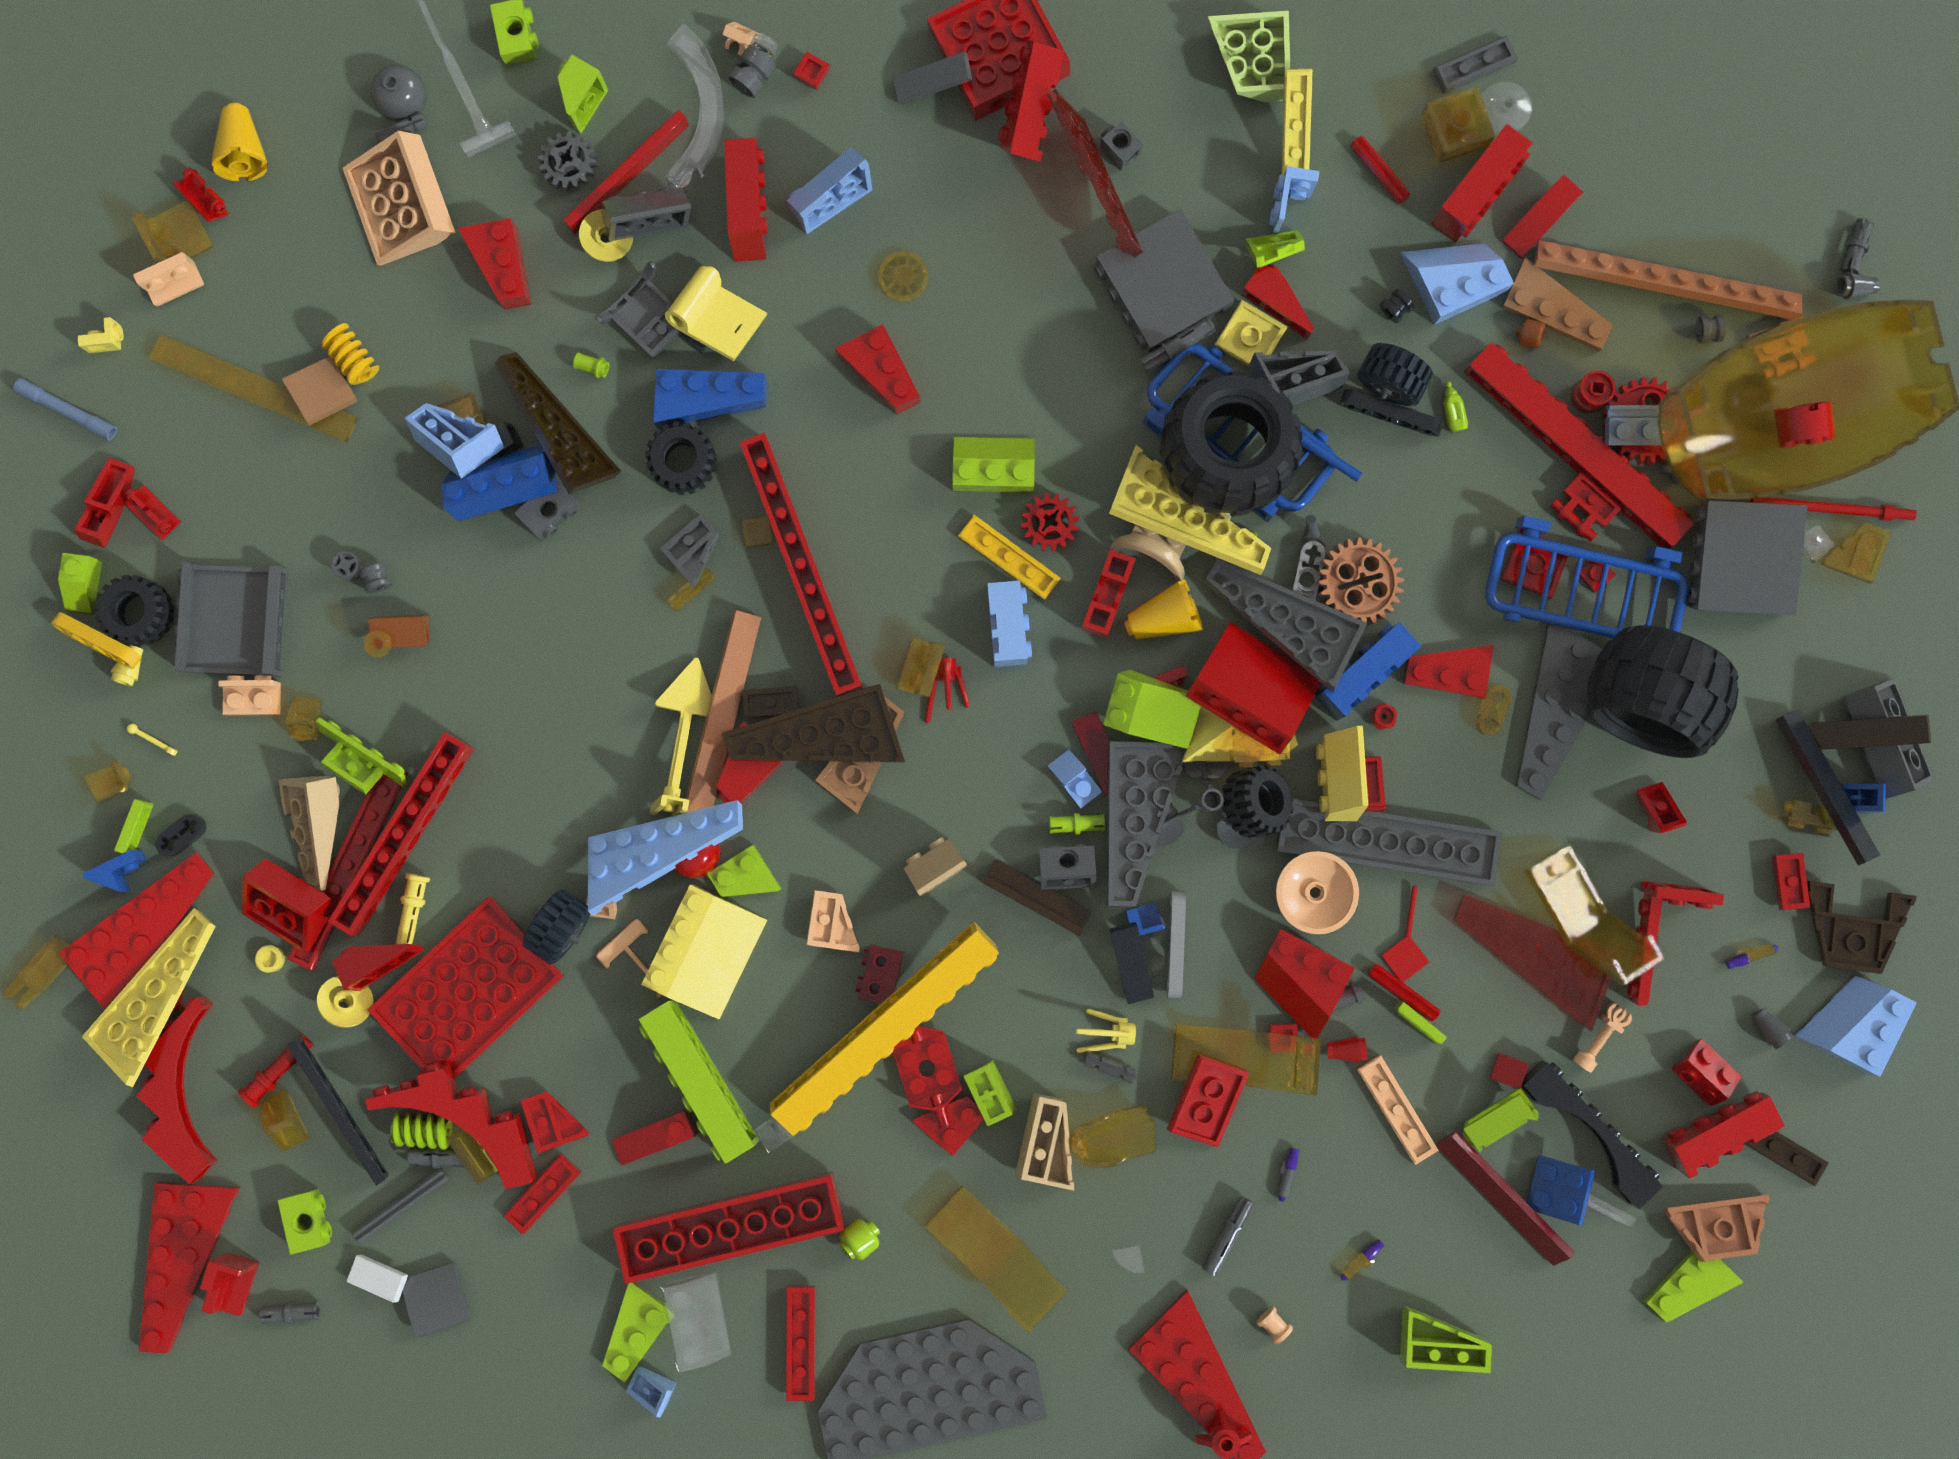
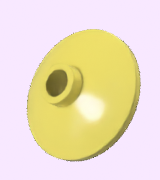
[579,210,633,262]
[316,976,373,1027]

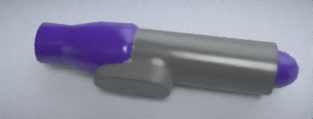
[1277,1147,1299,1202]

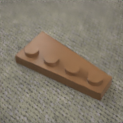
[1502,257,1613,352]
[815,696,905,814]

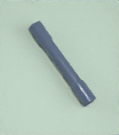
[13,378,117,441]

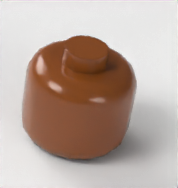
[1516,319,1546,348]

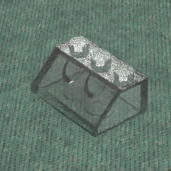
[660,1271,731,1373]

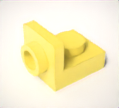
[78,317,124,353]

